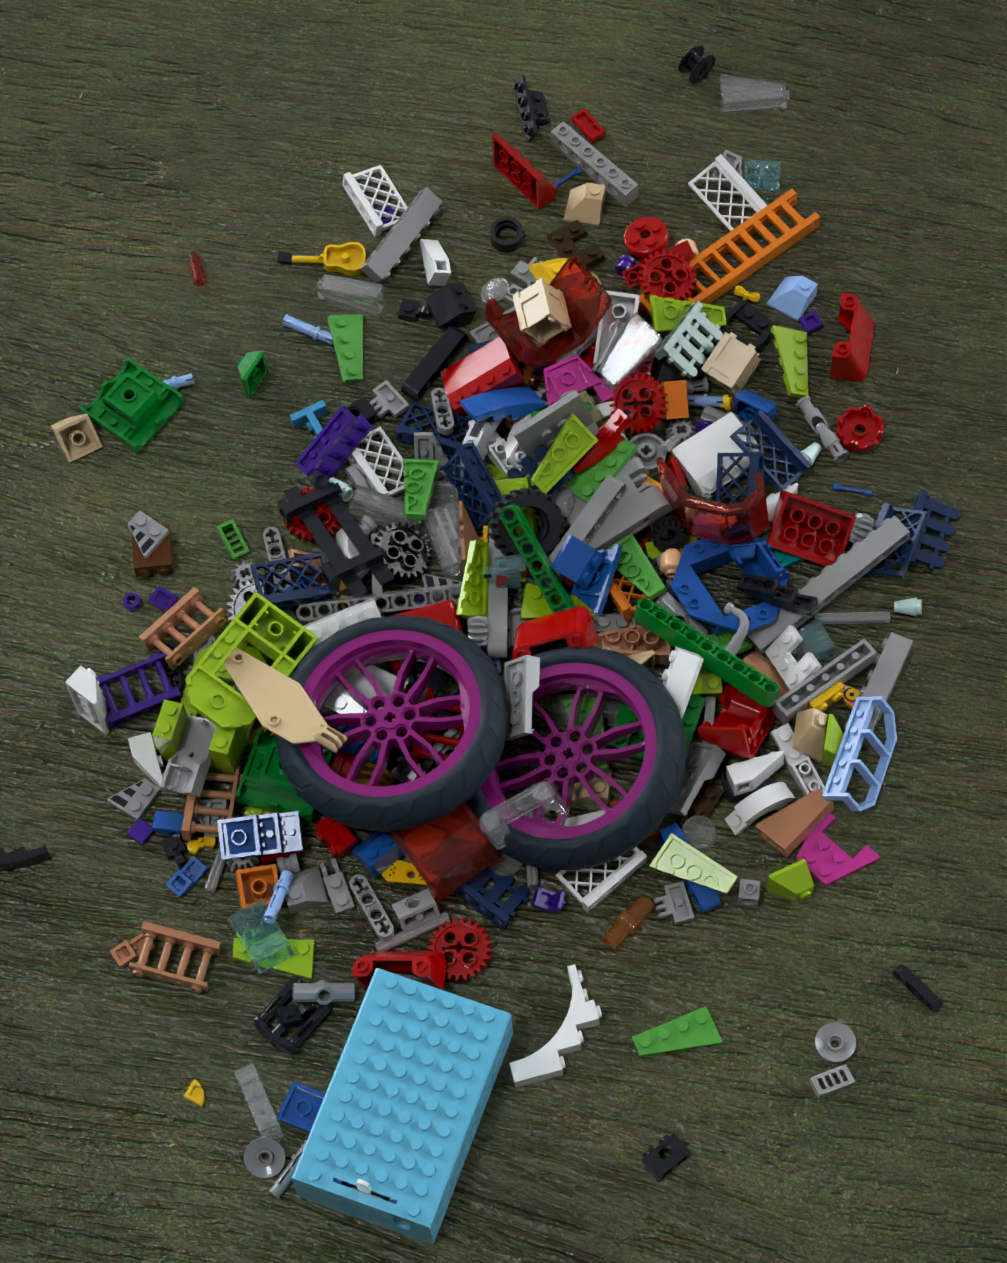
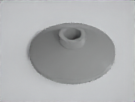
[815,1022,856,1063]
[244,1137,285,1178]

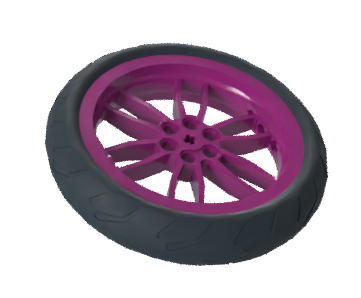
[275,615,508,832]
[464,646,686,871]

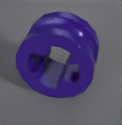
[123,593,141,612]

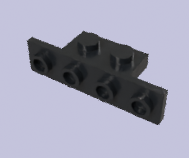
[513,75,550,142]

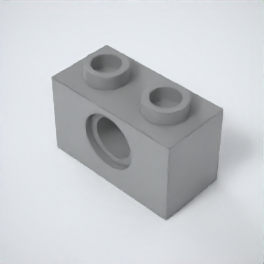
[391,889,441,933]

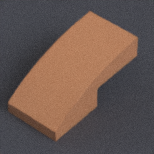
[110,933,157,968]

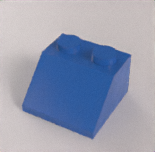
[733,389,777,422]
[550,534,605,589]
[350,831,405,878]

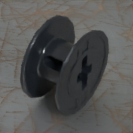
[678,45,716,84]

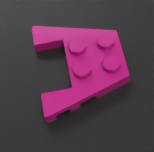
[543,355,615,407]
[796,813,880,887]

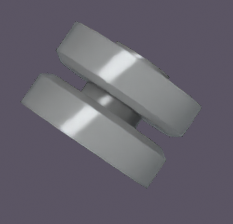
[630,433,667,480]

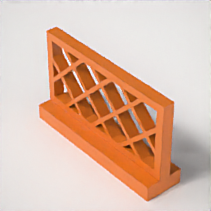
[608,570,662,622]

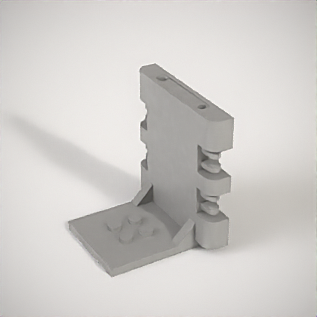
[511,390,673,551]

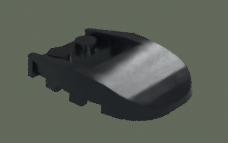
[704,300,778,358]

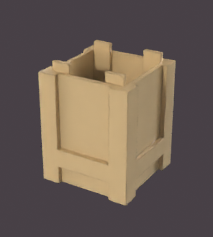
[512,278,571,345]
[701,332,761,396]

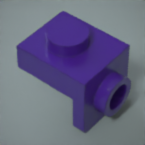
[148,585,178,613]
[531,886,565,914]

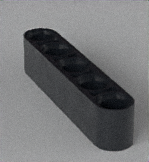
[401,325,468,401]

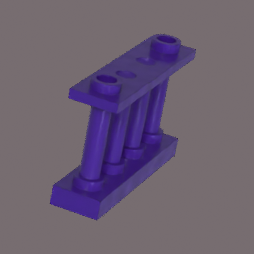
[295,406,374,480]
[96,653,182,728]

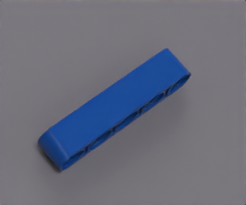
[658,822,721,914]

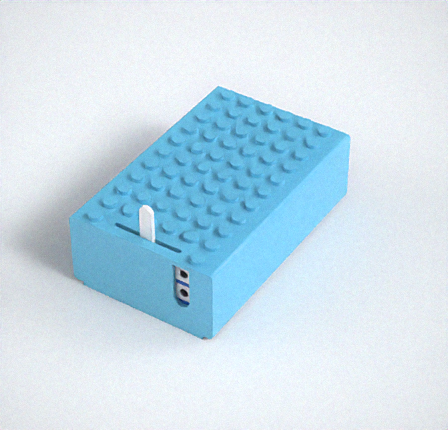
[291,968,513,1244]

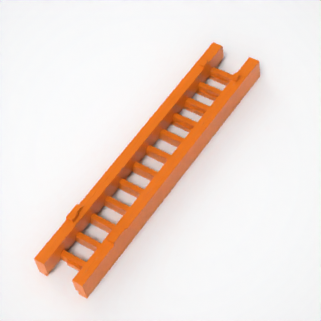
[633,189,820,354]

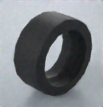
[489,217,524,253]

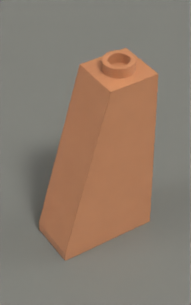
[755,789,835,858]

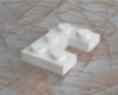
[765,625,822,690]

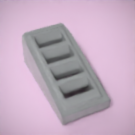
[809,1064,855,1100]

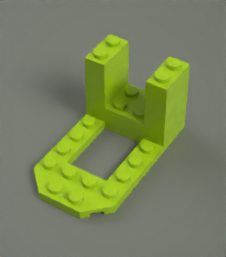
[185,591,319,730]
[152,644,267,775]

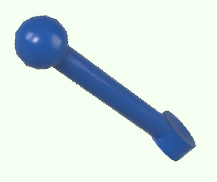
[553,167,581,189]
[833,483,872,497]

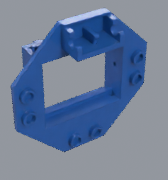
[671,534,789,636]

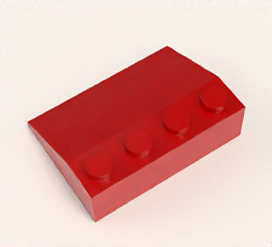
[492,133,556,210]
[440,335,525,417]
[767,490,856,566]

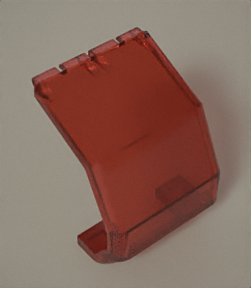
[485,255,612,368]
[656,457,769,546]
[384,803,501,902]

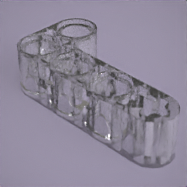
[234,1063,284,1141]

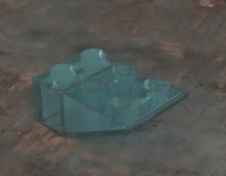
[227,898,294,974]

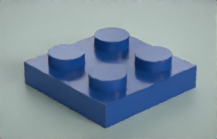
[276,1081,325,1134]

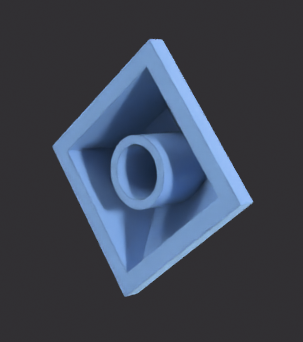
[766,276,818,322]

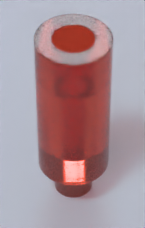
[188,251,206,286]

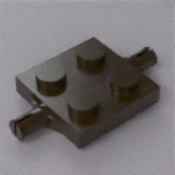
[676,773,724,828]

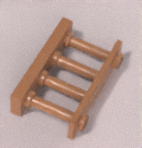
[139,587,228,670]
[181,766,243,840]
[129,921,221,993]

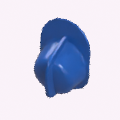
[725,538,761,564]

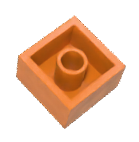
[660,380,689,419]
[235,864,282,914]

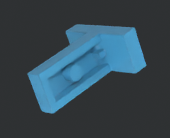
[290,400,327,439]

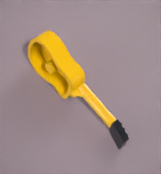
[277,242,366,276]

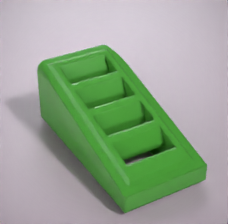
[216,519,250,560]

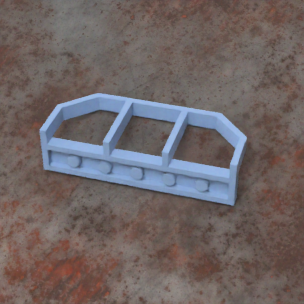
[822,696,897,811]

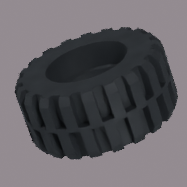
[488,488,565,562]

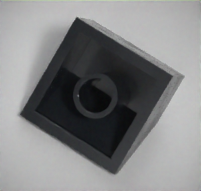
[425,282,477,329]

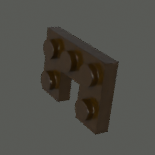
[547,220,605,271]

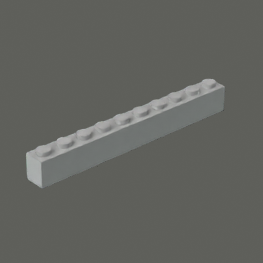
[746,515,910,655]

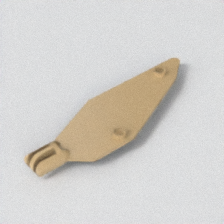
[224,648,347,753]

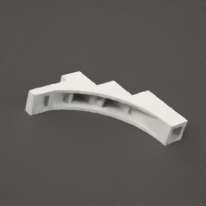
[510,964,602,1088]

